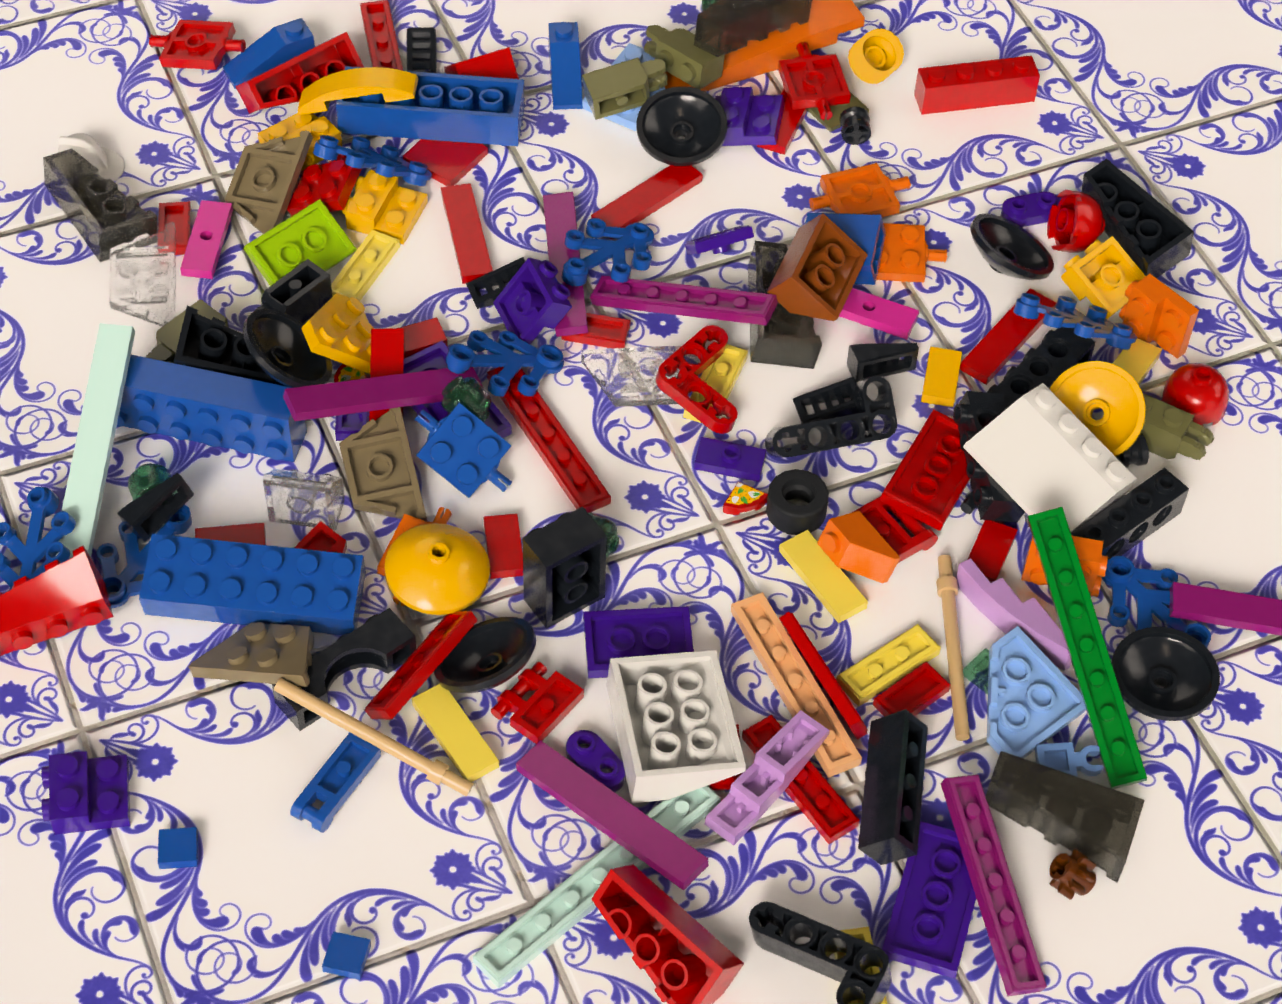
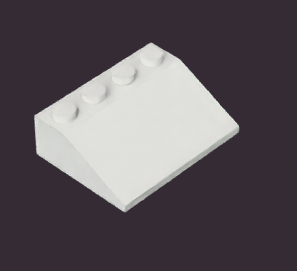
[963,383,1137,533]
[606,650,746,803]

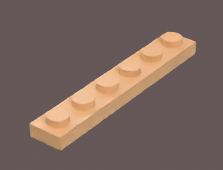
[731,592,862,778]

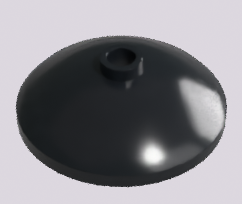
[636,87,727,166]
[970,214,1054,280]
[243,309,332,388]
[434,617,536,693]
[1111,627,1220,721]

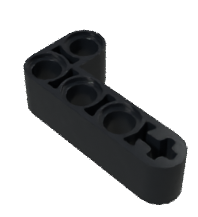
[765,376,897,458]
[749,902,892,1004]

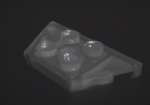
[109,222,176,327]
[581,345,706,407]

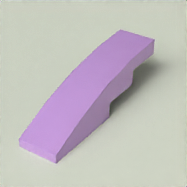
[956,558,1071,671]
[705,710,830,846]

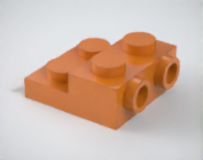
[1119,273,1199,359]
[1021,535,1108,597]

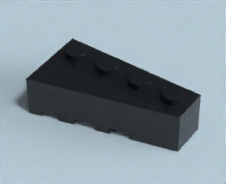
[1081,159,1194,278]
[174,305,288,387]

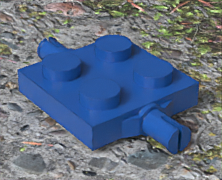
[414,403,512,498]

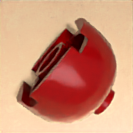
[1047,189,1105,253]
[1161,363,1230,426]

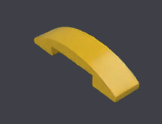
[297,67,418,115]

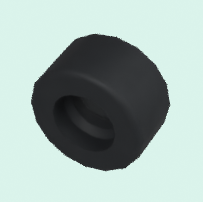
[766,469,829,535]

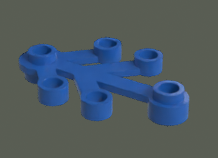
[313,135,432,186]
[562,218,654,286]
[1013,293,1137,350]
[446,330,564,397]
[0,487,76,590]
[96,504,192,608]
[1102,556,1211,648]

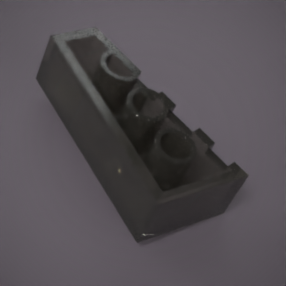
[694,0,812,57]
[43,149,158,263]
[748,241,822,369]
[986,751,1145,883]

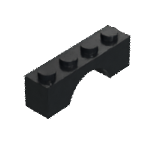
[272,608,416,731]

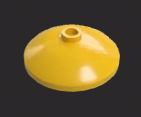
[1050,361,1146,457]
[384,523,490,615]

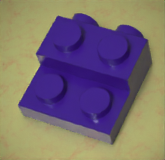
[715,87,785,146]
[493,257,572,344]
[41,751,131,835]

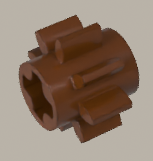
[1049,849,1096,900]

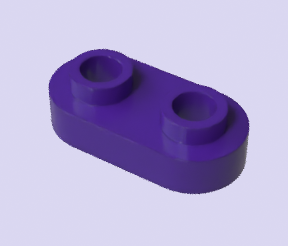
[1001,192,1060,227]
[566,730,625,792]

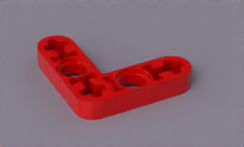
[656,325,738,434]

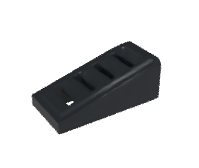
[407,27,437,73]
[466,257,525,309]
[847,343,919,383]
[792,377,857,423]
[117,473,194,542]

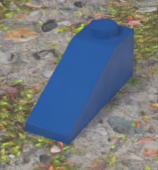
[223,18,315,89]
[548,22,583,110]

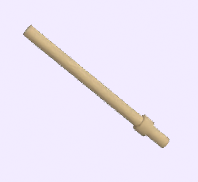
[936,555,970,741]
[274,678,474,797]

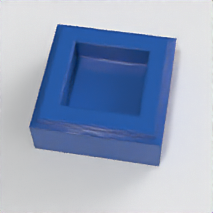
[158,827,198,869]
[322,931,371,980]

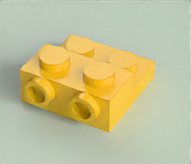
[258,113,343,171]
[342,170,428,245]
[1060,236,1145,319]

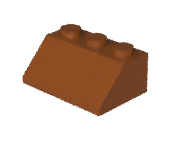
[767,213,868,321]

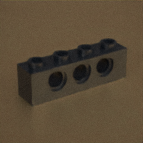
[987,327,1096,408]
[953,391,1025,522]
[1071,467,1189,560]

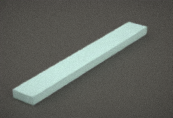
[56,323,135,559]
[473,786,721,988]

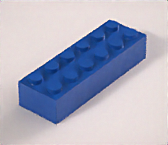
[336,66,525,146]
[117,355,307,462]
[139,533,366,635]

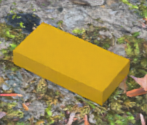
[921,346,962,407]

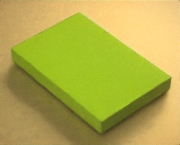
[243,199,357,286]

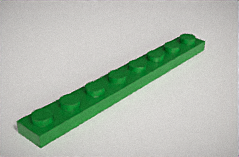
[1028,507,1147,790]

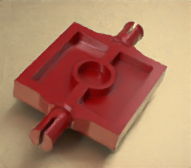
[149,20,246,70]
[778,42,851,120]
[287,154,362,217]

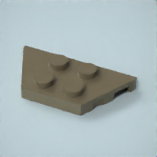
[224,131,313,234]
[339,407,427,521]
[188,623,314,687]

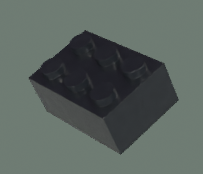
[522,507,607,629]

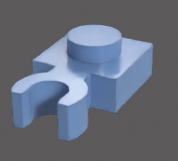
[1034,742,1103,784]

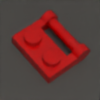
[851,496,938,563]

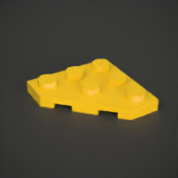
[301,293,374,374]

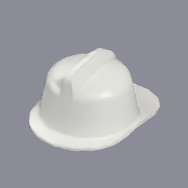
[53,133,125,185]

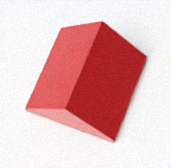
[444,47,519,79]

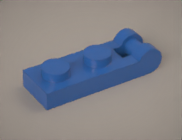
[290,732,381,833]

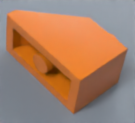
[817,511,900,583]

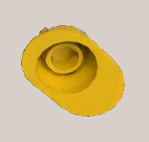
[848,29,904,84]

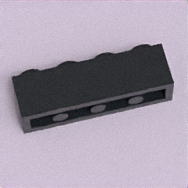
[858,709,928,865]

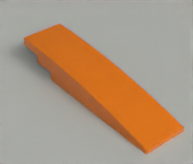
[664,0,865,92]

